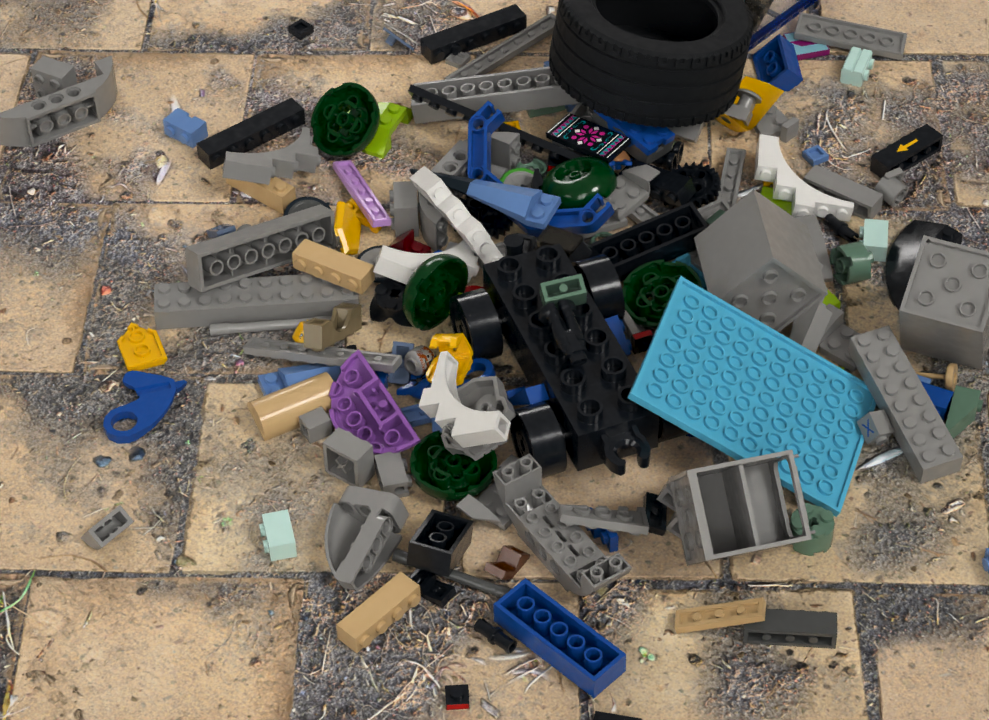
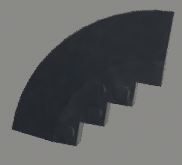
[885,220,963,310]

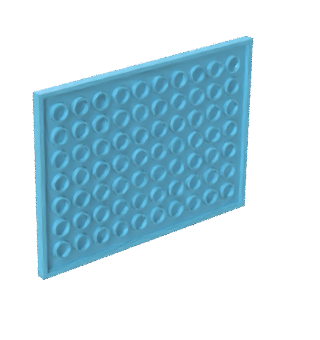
[627,276,876,517]

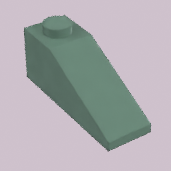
[945,385,984,439]

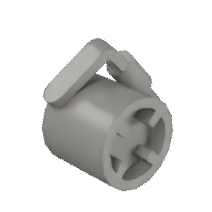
[874,167,909,207]

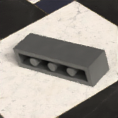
[743,609,837,649]

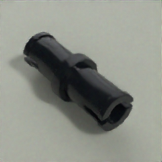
[823,214,859,243]
[474,618,517,654]

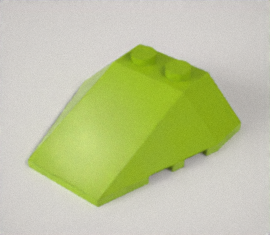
[339,102,413,159]

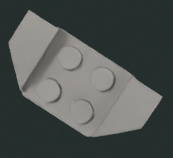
[595,164,660,221]
[819,303,860,372]
[456,454,518,531]

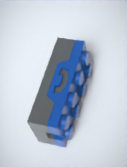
[591,110,676,164]

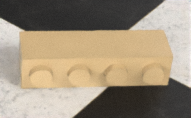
[226,176,296,215]
[292,239,375,295]
[336,571,421,653]

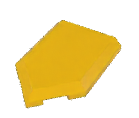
[334,201,361,255]
[117,322,168,371]

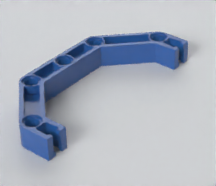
[467,101,615,237]

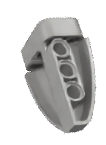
[324,485,409,591]

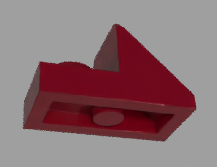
[389,229,431,253]

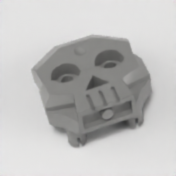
[435,376,516,461]

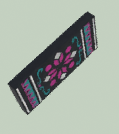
[546,113,631,164]

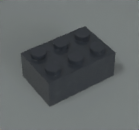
[406,509,474,577]

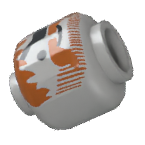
[404,345,435,376]

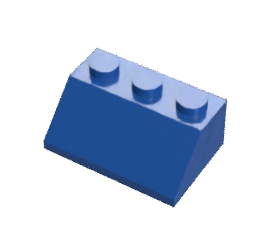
[752,34,803,91]

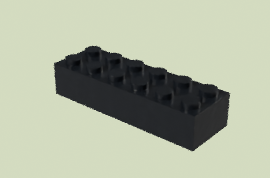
[589,201,708,282]

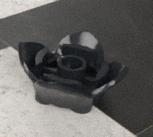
[370,278,414,327]

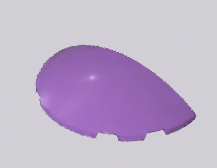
[329,349,421,454]

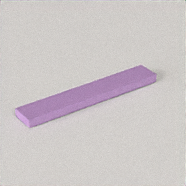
[332,160,391,228]

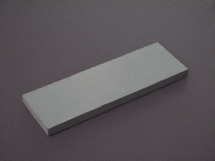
[793,12,907,60]

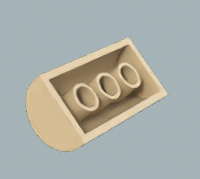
[247,372,333,441]

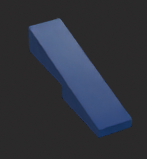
[506,383,549,406]

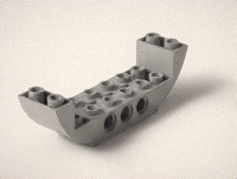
[0,56,117,148]
[418,132,521,252]
[493,453,632,596]

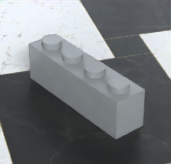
[803,165,883,219]

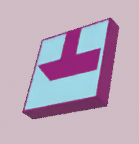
[783,32,830,60]

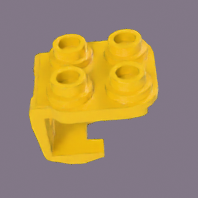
[425,333,473,386]

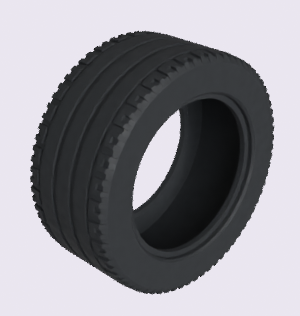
[549,0,753,128]

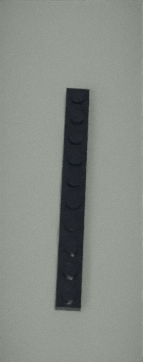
[408,84,583,161]

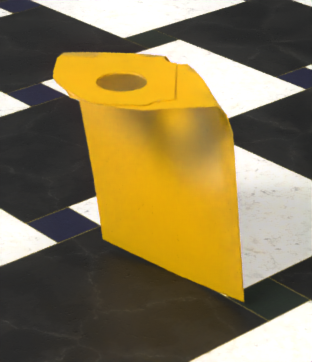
[715,76,784,132]

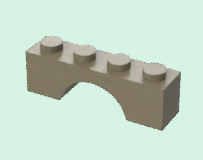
[303,302,362,352]

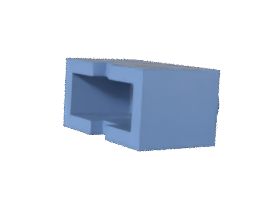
[163,108,208,148]

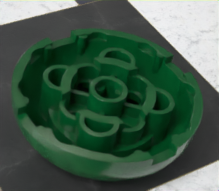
[311,82,380,157]
[540,157,617,209]
[402,254,468,331]
[622,260,702,330]
[410,430,497,501]

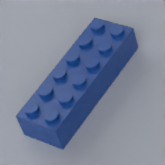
[493,578,626,698]

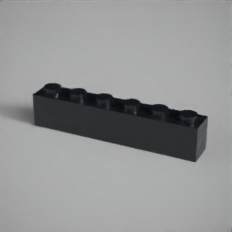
[420,4,527,65]
[196,97,305,170]

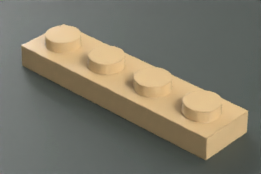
[674,597,766,634]

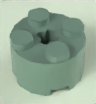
[830,241,874,285]
[790,503,835,556]

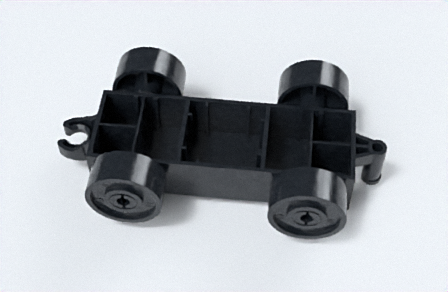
[449,234,690,478]

